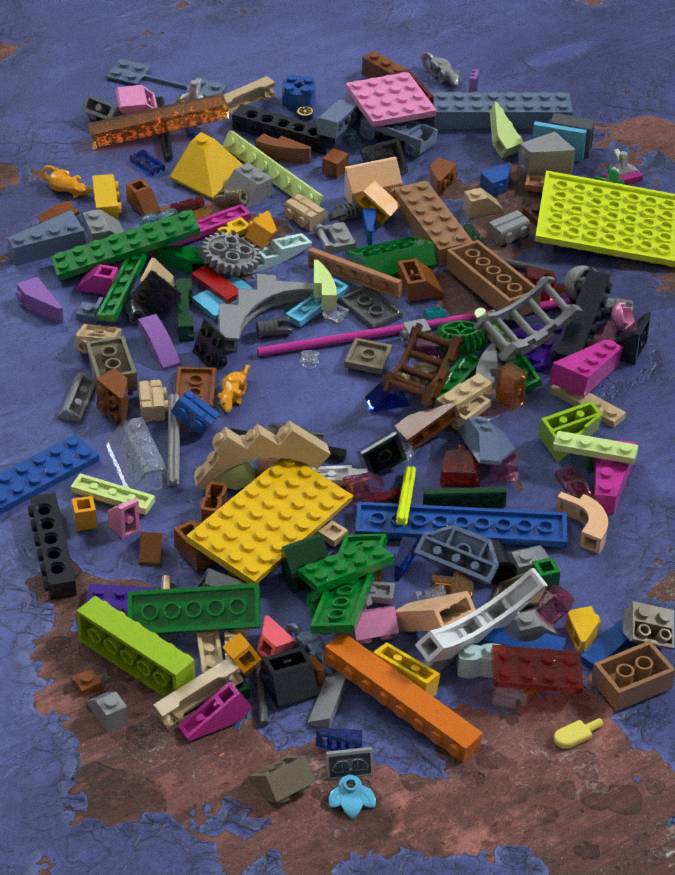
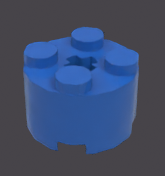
[282,74,316,112]

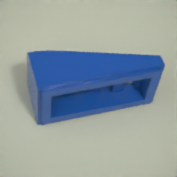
[362,208,377,245]

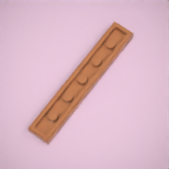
[307,247,403,299]

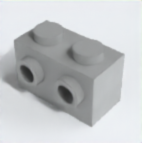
[81,94,123,126]

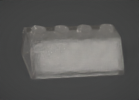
[104,417,168,492]

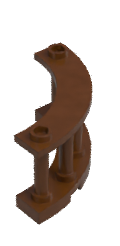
[381,322,463,406]

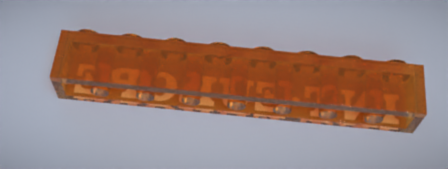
[87,93,229,149]

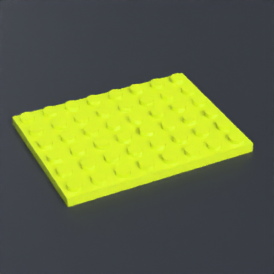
[535,171,675,267]

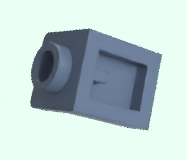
[76,297,104,323]

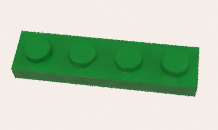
[431,353,480,404]

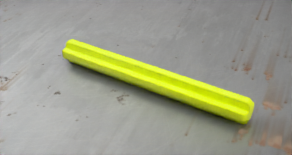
[396,466,416,526]

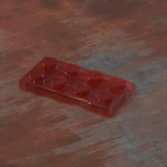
[491,644,584,694]

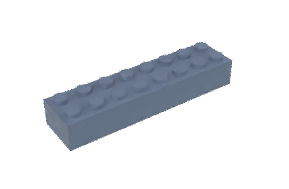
[433,91,573,129]

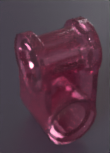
[342,472,384,500]

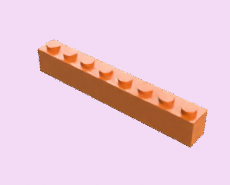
[323,633,483,762]

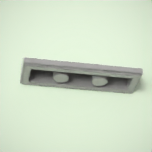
[58,372,95,422]
[308,672,348,730]

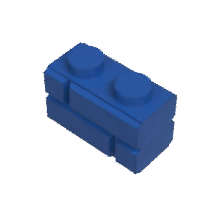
[171,389,220,436]

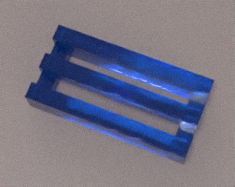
[130,149,165,177]

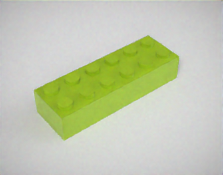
[76,596,195,697]

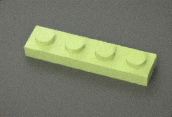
[553,431,639,465]
[71,473,155,515]

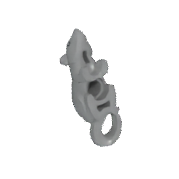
[421,52,460,87]

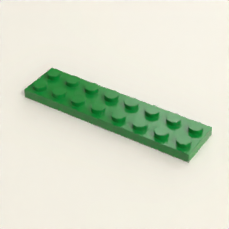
[50,210,201,281]
[310,534,388,635]

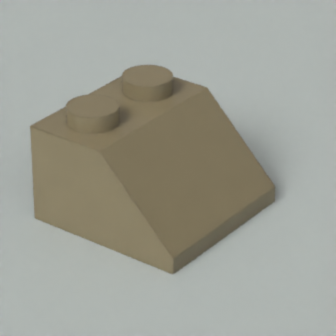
[248,756,316,804]

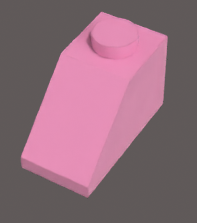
[107,499,140,540]

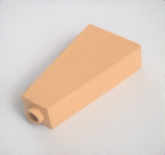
[395,591,476,632]

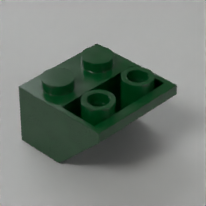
[281,533,329,594]

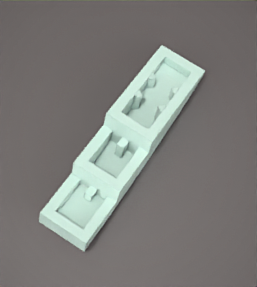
[247,233,312,275]

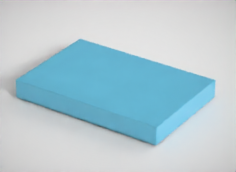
[532,121,587,162]
[192,275,254,321]

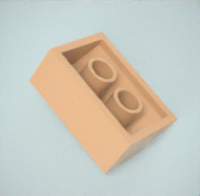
[344,157,403,203]

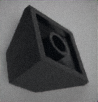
[614,312,651,365]

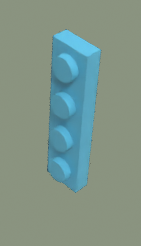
[286,278,349,327]

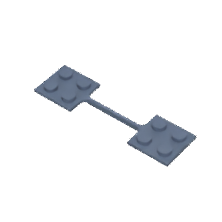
[106,59,227,104]

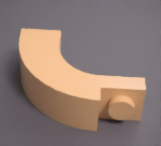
[556,492,608,554]

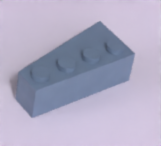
[8,210,85,266]

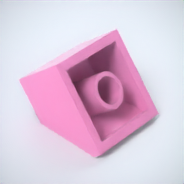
[350,606,399,644]

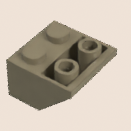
[623,601,674,650]

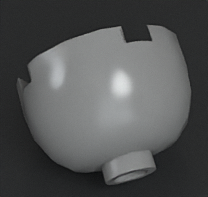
[564,265,598,302]

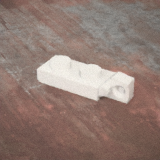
[312,465,368,486]

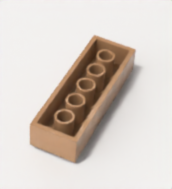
[393,180,472,267]
[447,240,541,321]

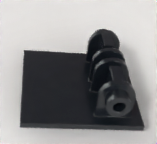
[130,270,182,319]
[192,318,228,369]

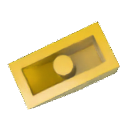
[565,606,601,655]

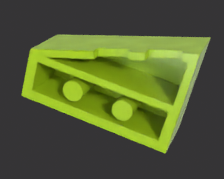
[537,401,603,463]

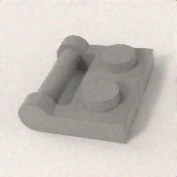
[313,222,356,254]

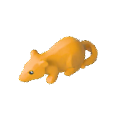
[40,165,93,199]
[218,365,251,413]

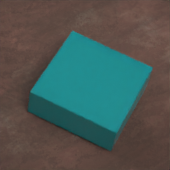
[423,307,447,320]

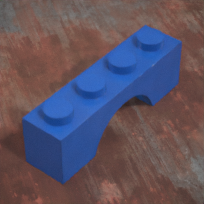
[474,628,566,672]

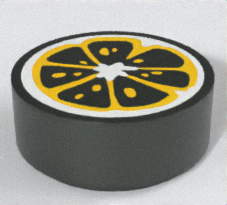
[297,106,314,121]

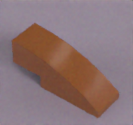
[255,134,311,163]

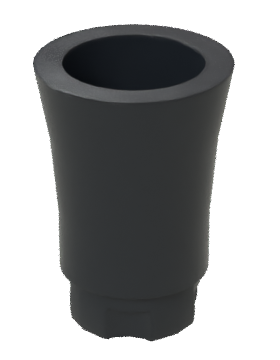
[490,538,517,585]

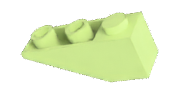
[490,102,523,159]

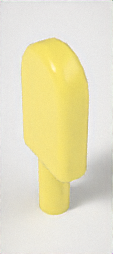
[554,718,603,749]

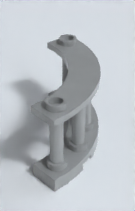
[473,276,583,361]

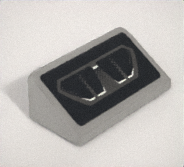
[325,747,374,780]

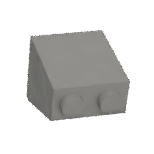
[517,132,575,180]

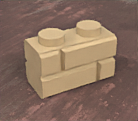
[284,194,326,232]
[137,380,169,422]

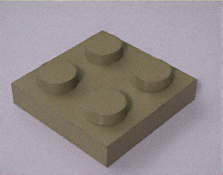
[344,338,392,375]

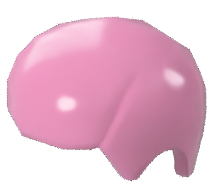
[611,303,635,332]

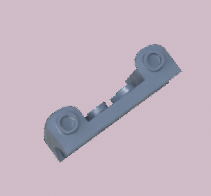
[360,117,438,157]

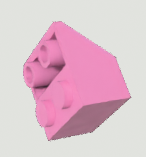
[115,85,159,126]

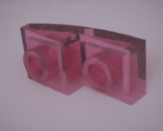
[554,465,593,499]

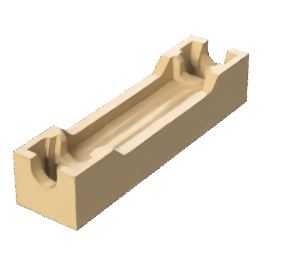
[213,76,275,120]
[153,657,243,729]

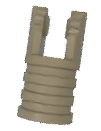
[213,188,248,205]

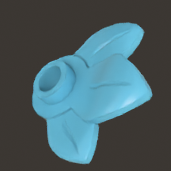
[329,775,376,819]

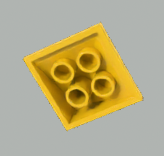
[170,132,243,200]

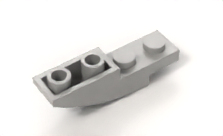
[475,343,501,409]

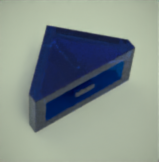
[365,381,408,412]

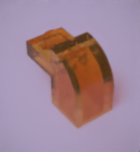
[430,571,474,602]

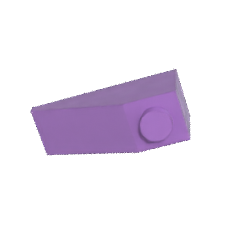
[15,277,63,323]

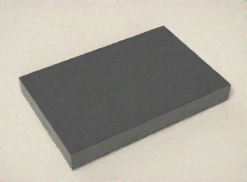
[338,286,403,329]

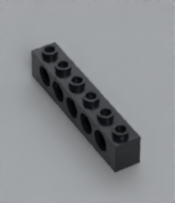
[232,104,335,155]
[28,493,77,600]

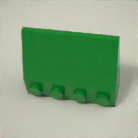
[345,236,436,277]

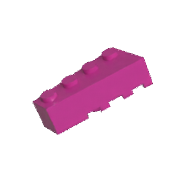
[549,339,623,397]
[593,439,638,514]

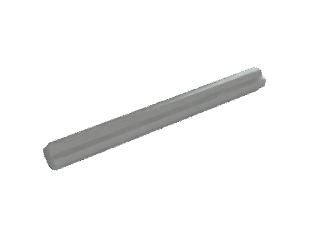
[167,394,180,486]

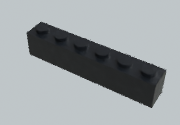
[556,270,613,361]

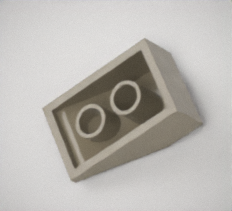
[86,336,137,392]

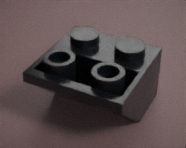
[259,647,319,708]

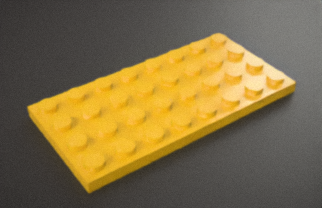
[185,458,353,584]

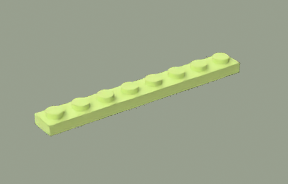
[222,130,324,205]

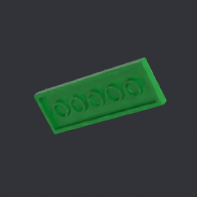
[128,583,261,635]

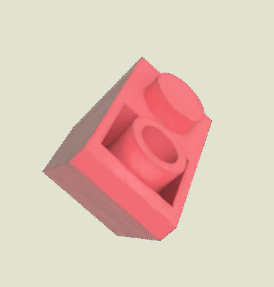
[257,615,296,657]

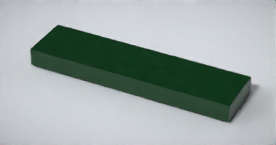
[422,487,507,508]

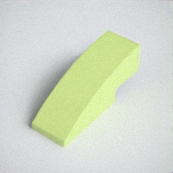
[314,260,337,310]

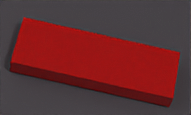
[191,265,239,304]

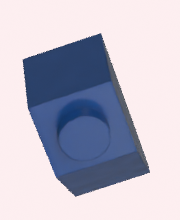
[480,162,512,197]

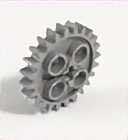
[200,232,261,276]

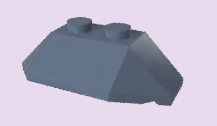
[458,416,515,465]
[414,525,499,584]

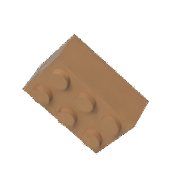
[592,641,675,711]

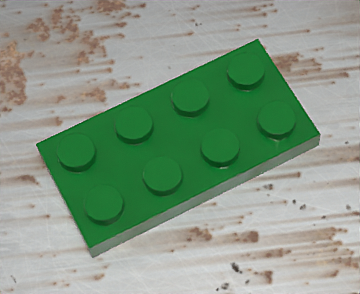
[298,540,395,594]

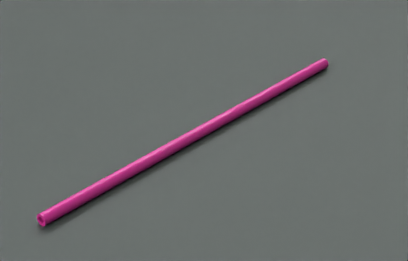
[257,297,570,357]

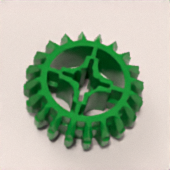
[435,320,487,354]

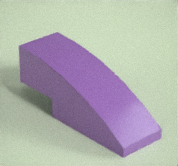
[138,314,181,370]

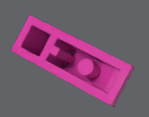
[178,681,253,741]

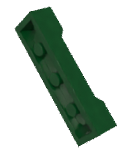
[176,278,194,341]

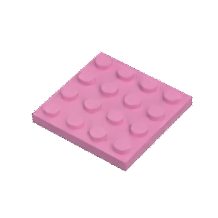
[345,72,437,127]

